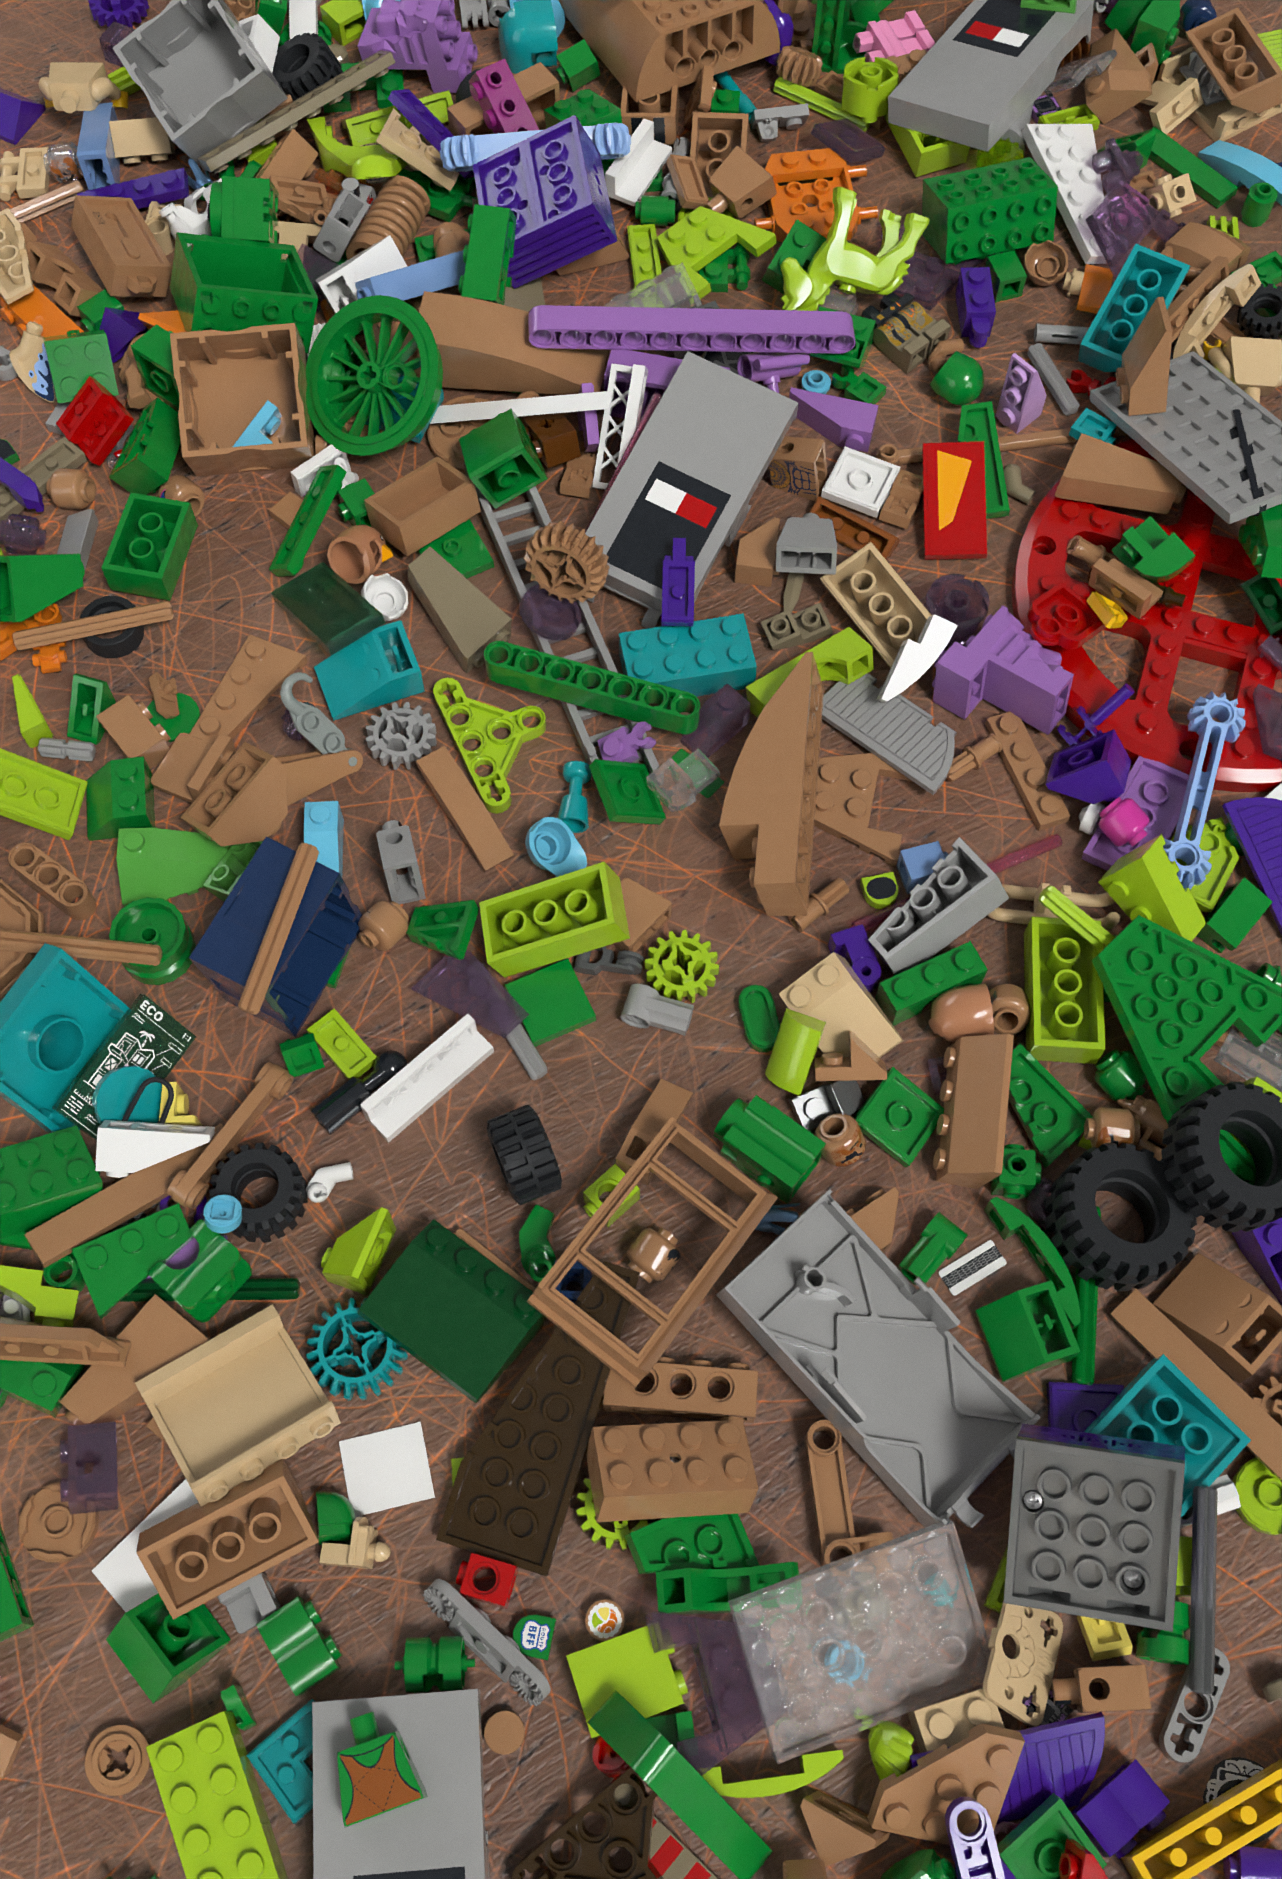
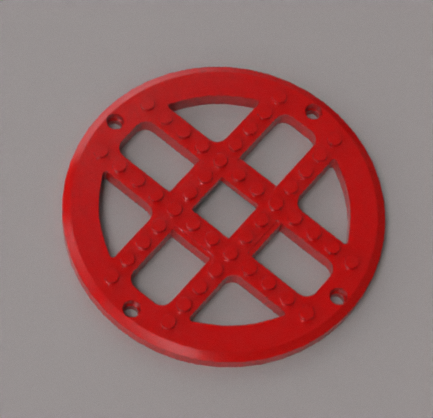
[1012,439,1282,792]

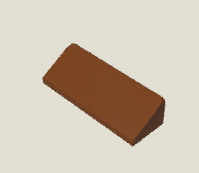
[809,496,900,560]

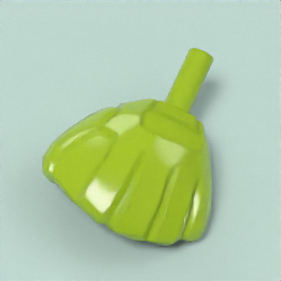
[852,1707,914,1781]

